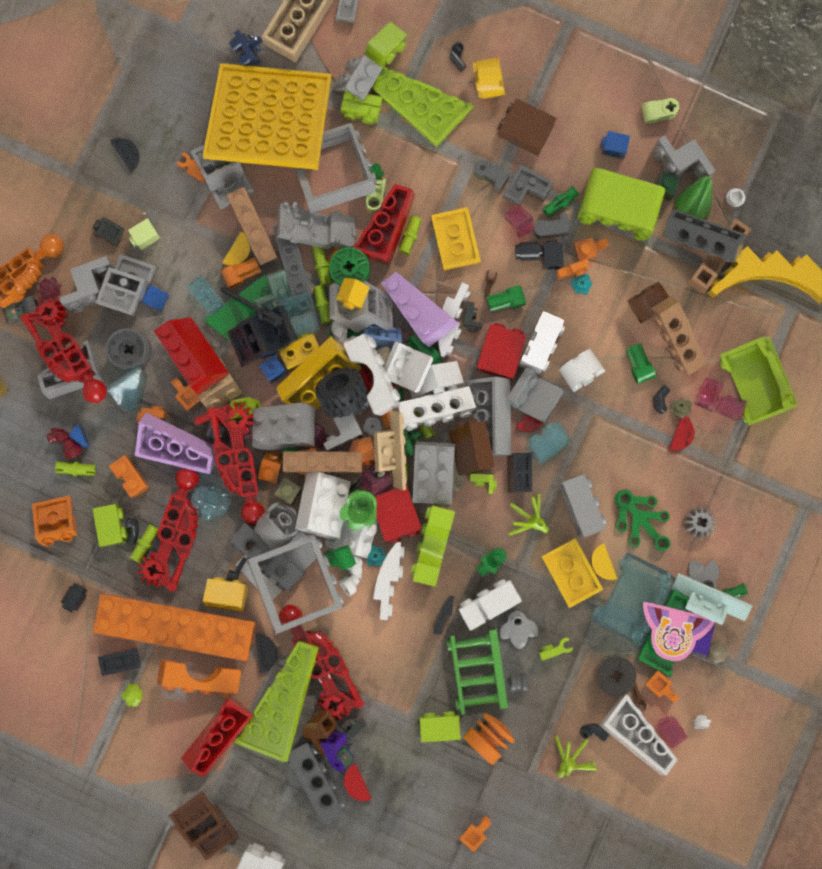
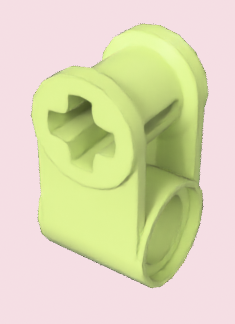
[641,98,679,124]
[366,178,386,215]

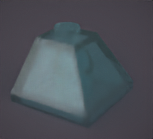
[106,367,148,412]

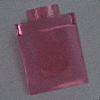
[504,205,534,238]

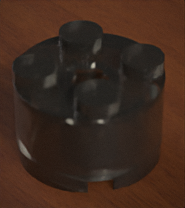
[594,655,636,696]

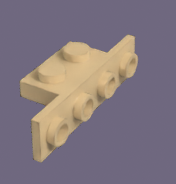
[373,410,407,490]

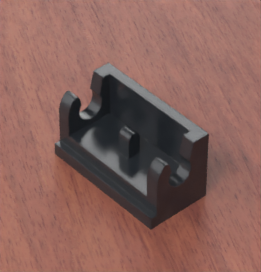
[507,453,532,493]

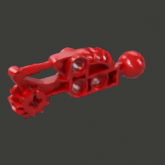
[20,298,107,403]
[208,401,265,525]
[137,468,200,592]
[278,604,364,720]

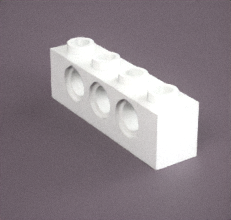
[394,386,476,431]

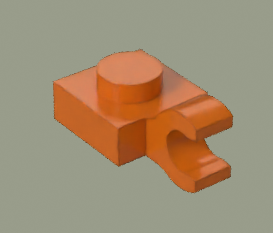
[574,238,609,261]
[171,377,201,411]
[645,670,679,703]
[459,815,492,852]

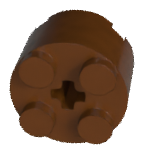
[627,281,669,324]

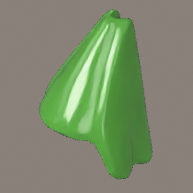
[674,176,712,219]
[340,490,377,530]

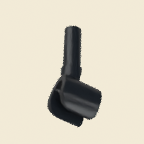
[226,557,247,581]

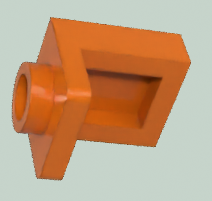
[137,406,168,423]
[258,451,283,484]

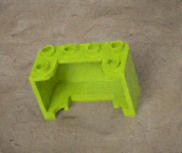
[576,168,665,241]

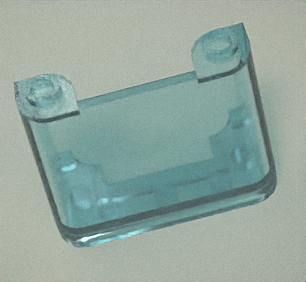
[592,552,675,647]

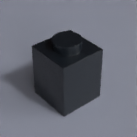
[542,240,564,270]

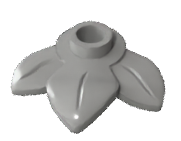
[687,560,719,589]
[499,611,538,649]

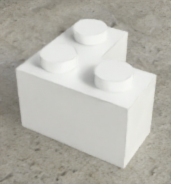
[410,361,464,399]
[237,843,285,869]

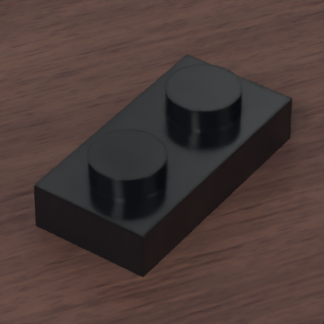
[98,648,141,676]

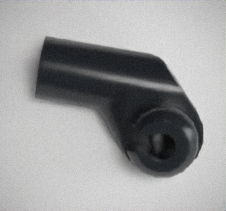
[449,42,467,72]
[652,385,671,414]
[125,517,139,545]

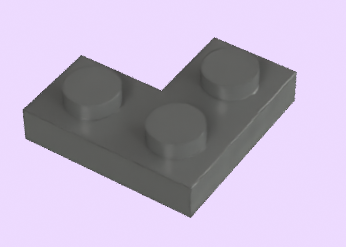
[502,165,554,207]

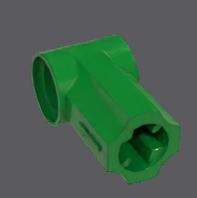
[486,285,527,313]
[407,334,443,365]
[625,343,656,384]
[324,545,356,570]

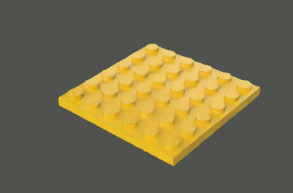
[203,63,332,170]

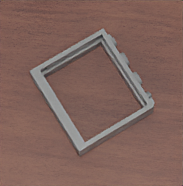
[295,123,377,213]
[247,534,344,634]

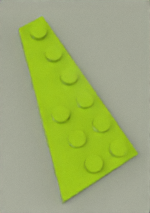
[371,66,474,148]

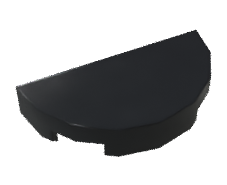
[110,138,140,172]
[255,634,278,673]

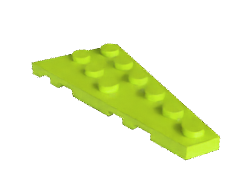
[234,641,319,762]

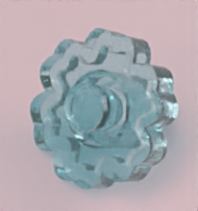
[191,486,231,521]

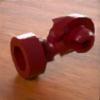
[46,428,83,459]

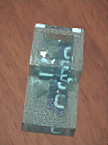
[187,275,226,316]

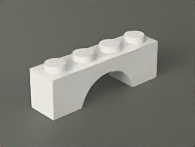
[343,334,401,416]

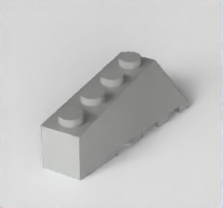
[467,377,511,456]

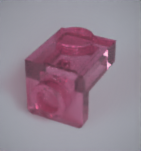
[694,378,724,412]

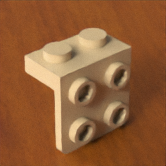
[198,358,242,410]

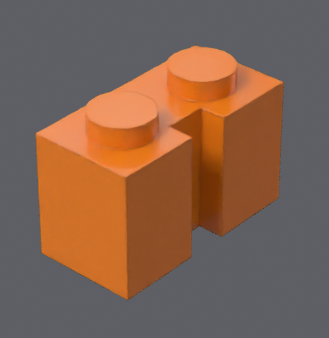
[109,455,150,499]

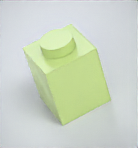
[128,218,161,250]

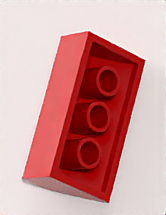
[154,317,230,395]

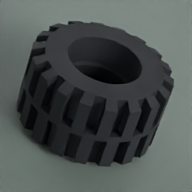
[315,368,369,418]

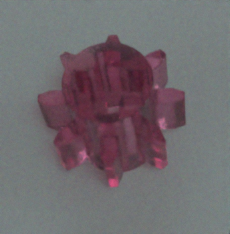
[37,276,62,301]

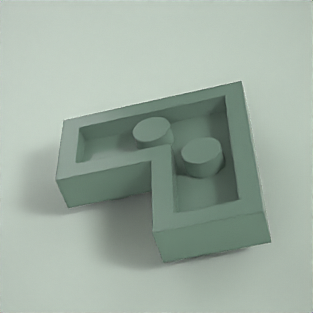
[254,270,296,310]

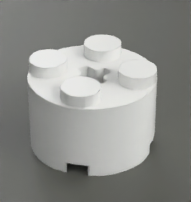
[559,349,605,392]

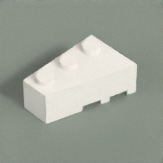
[519,311,565,375]

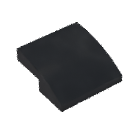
[433,595,454,635]

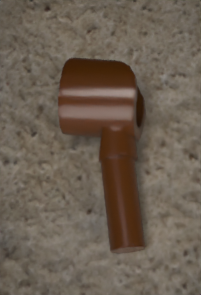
[484,270,497,297]
[632,683,647,711]

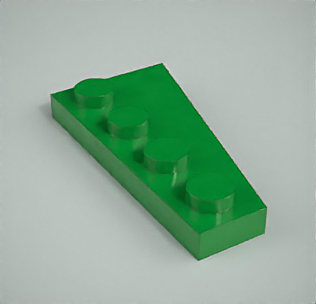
[204,273,271,342]
[636,590,689,677]

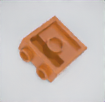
[32,495,78,546]

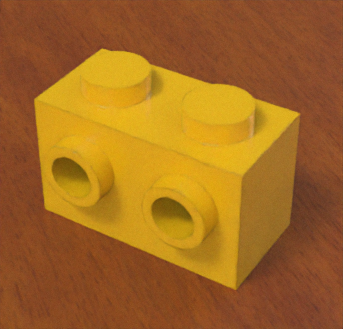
[280,333,319,372]
[203,577,248,612]

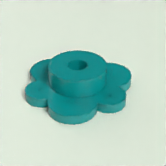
[570,274,593,294]
[367,545,387,566]

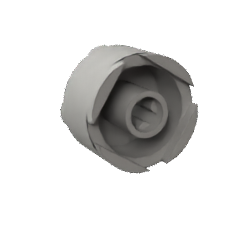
[254,503,300,550]

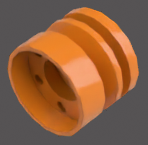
[463,712,516,765]

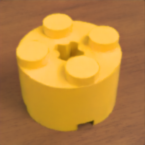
[473,57,505,99]

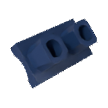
[229,30,262,66]

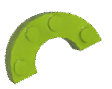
[410,505,455,587]

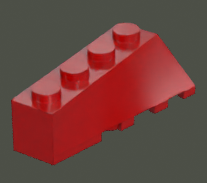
[181,696,253,778]

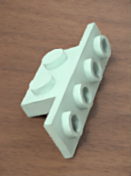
[672,574,752,625]

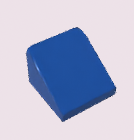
[142,285,169,312]
[69,424,90,448]

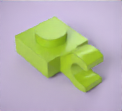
[538,637,573,661]

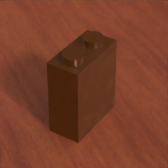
[497,98,557,156]
[449,419,495,476]

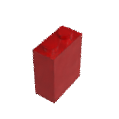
[476,323,527,381]
[374,485,422,545]

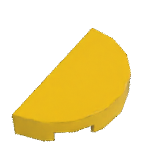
[222,231,251,266]
[591,543,617,580]

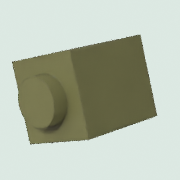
[275,478,302,505]

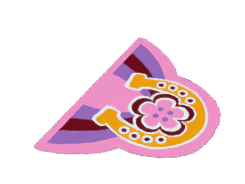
[643,602,715,661]

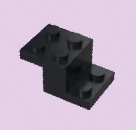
[227,305,298,367]

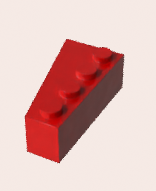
[352,184,415,266]

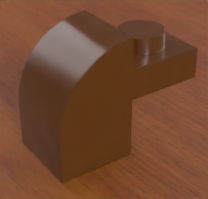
[302,710,338,754]

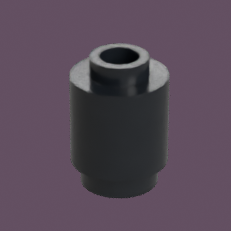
[515,241,543,261]
[60,582,88,613]

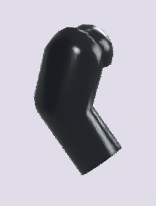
[580,723,609,742]

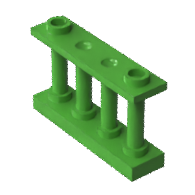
[447,629,508,715]

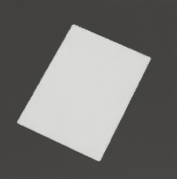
[235,531,322,600]

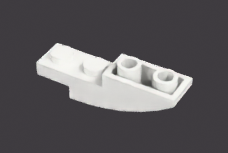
[438,282,471,360]
[374,542,404,620]

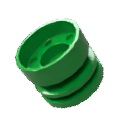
[329,247,370,286]

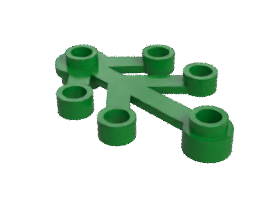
[614,489,670,551]

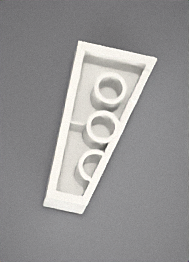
[599,694,677,776]

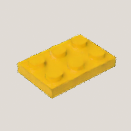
[431,207,481,271]
[541,538,603,608]

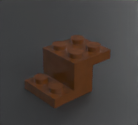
[168,791,239,860]

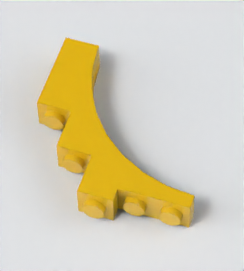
[708,246,822,304]

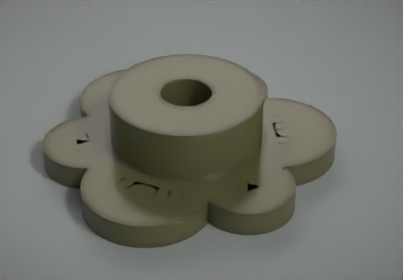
[671,398,692,418]

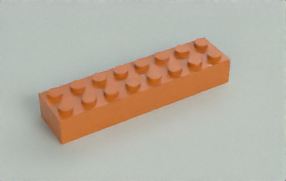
[93,594,257,661]

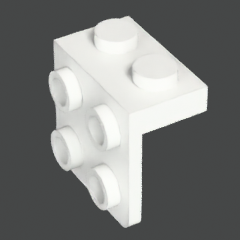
[384,341,433,393]
[325,520,378,558]

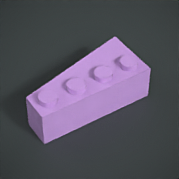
[381,272,459,347]
[135,413,215,474]

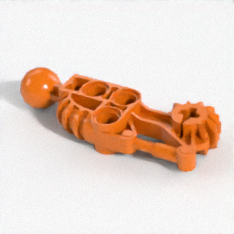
[0,234,64,308]

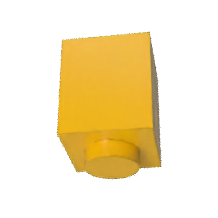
[336,278,370,310]

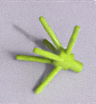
[508,493,549,536]
[555,735,597,778]

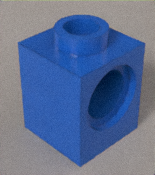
[600,131,630,159]
[259,355,287,384]

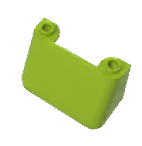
[719,336,798,426]

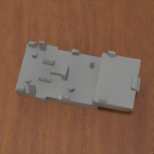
[277,201,356,249]

